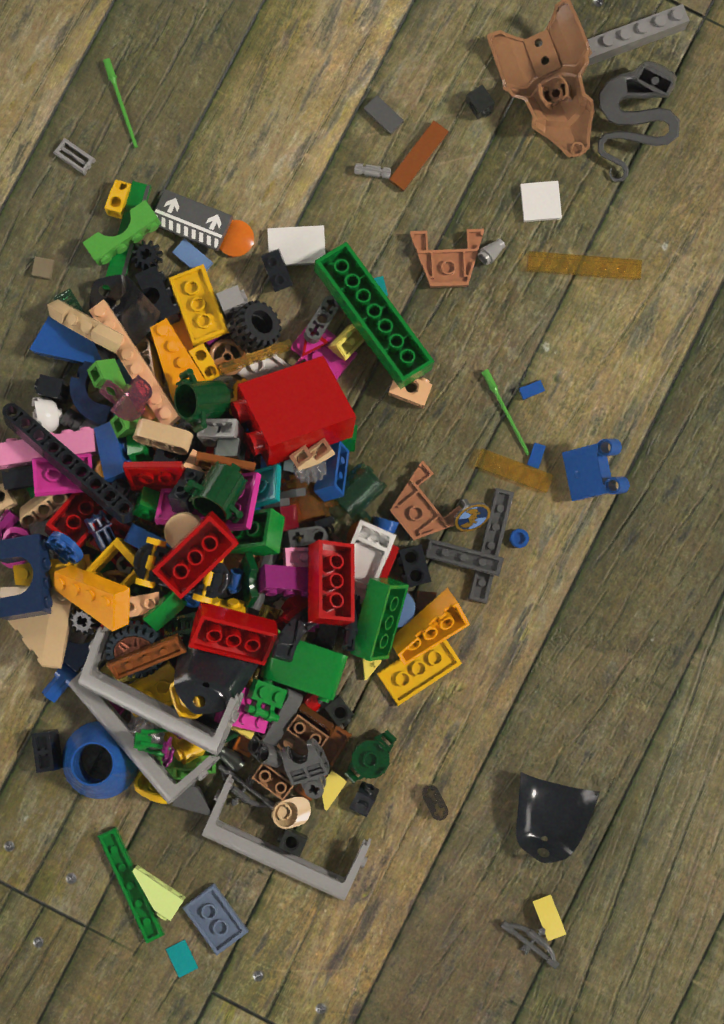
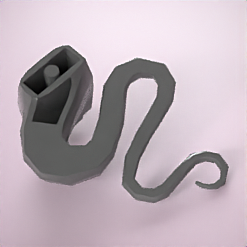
[598,61,680,182]

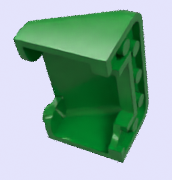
[259,632,349,703]

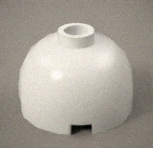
[32,397,63,432]

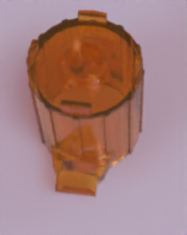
[281,470,338,523]

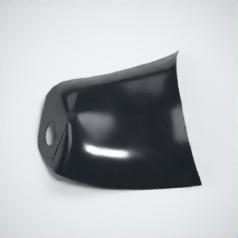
[89,275,161,360]
[174,626,259,714]
[516,772,600,863]

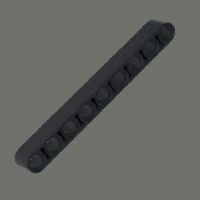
[2,403,134,524]

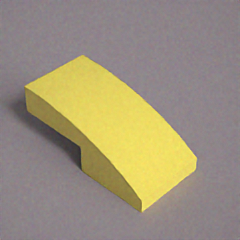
[533,895,566,941]

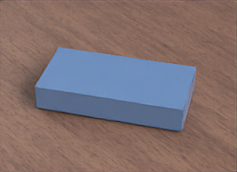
[172,238,213,271]

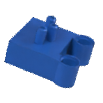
[562,438,630,501]

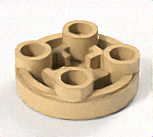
[164,512,201,548]

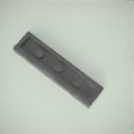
[425,539,504,577]

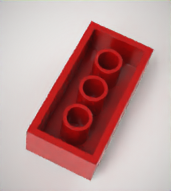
[44,469,112,548]
[308,540,355,626]

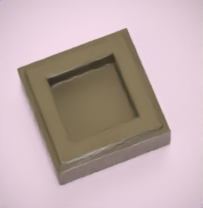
[31,256,55,279]

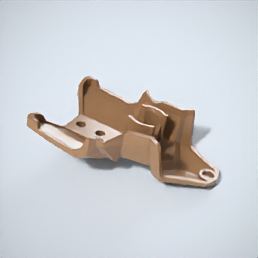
[487,0,595,158]

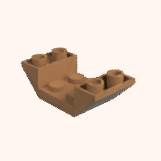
[252,714,329,801]

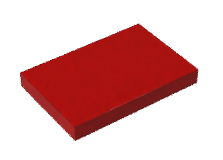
[123,461,185,491]

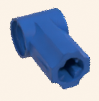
[42,663,79,703]

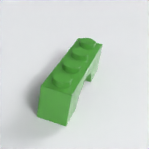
[82,200,162,266]
[87,358,142,438]

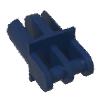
[84,510,116,552]

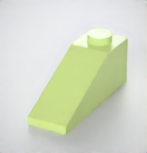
[132,865,186,921]

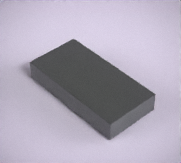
[364,95,404,135]

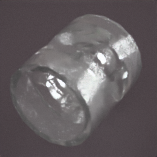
[128,715,165,744]

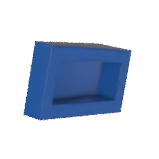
[518,380,545,400]
[527,443,546,469]

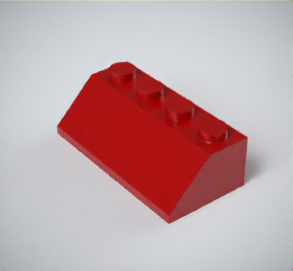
[152,510,239,599]
[188,602,278,666]

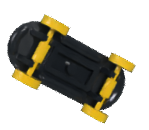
[133,537,230,604]

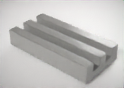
[53,138,96,175]

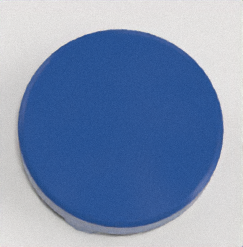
[45,531,84,564]

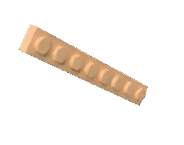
[89,299,181,426]

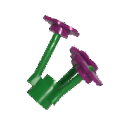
[133,728,181,768]

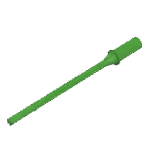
[103,58,138,148]
[481,369,530,455]

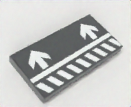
[154,189,233,251]

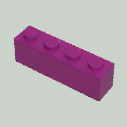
[257,564,308,598]

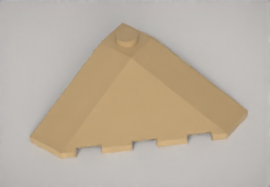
[0,586,76,669]

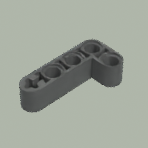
[248,686,303,768]

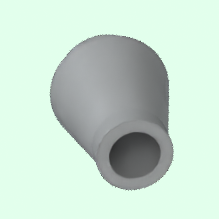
[477,238,505,265]

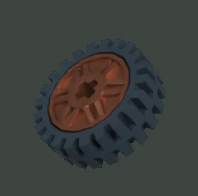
[105,620,164,678]

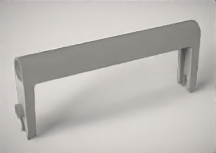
[78,626,244,756]
[68,649,220,804]
[202,774,371,901]

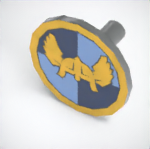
[454,499,491,532]

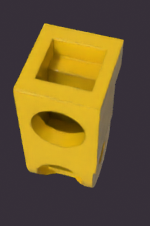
[105,179,132,219]
[188,343,220,381]

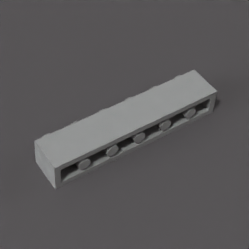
[587,4,690,66]

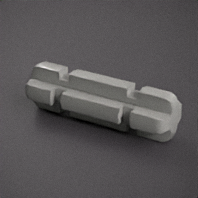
[354,163,391,179]

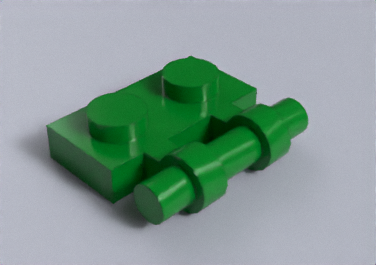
[244,678,288,722]

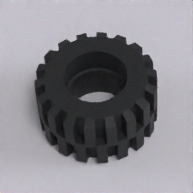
[229,300,282,354]

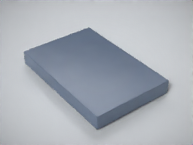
[182,883,249,956]

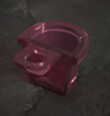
[99,375,152,421]

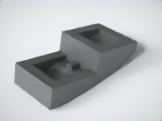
[264,488,306,508]

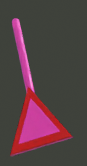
[294,331,330,365]

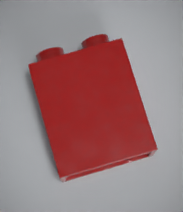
[230,356,356,467]

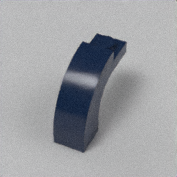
[70,361,112,427]

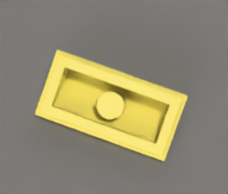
[328,324,365,361]

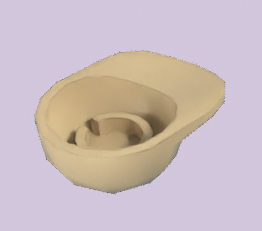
[271,796,311,829]

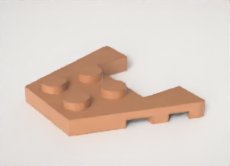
[410,229,484,288]
[390,461,462,541]

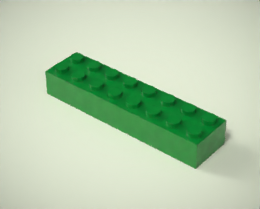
[314,242,435,389]

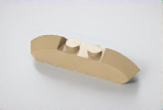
[47,299,124,353]

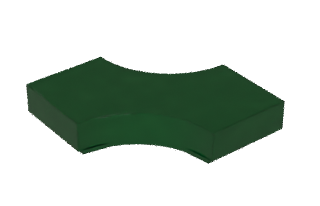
[240,552,259,608]

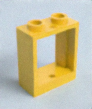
[86,537,139,587]

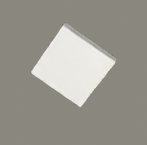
[520,181,562,222]

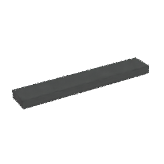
[468,488,514,604]

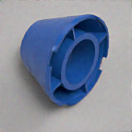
[62,721,138,799]

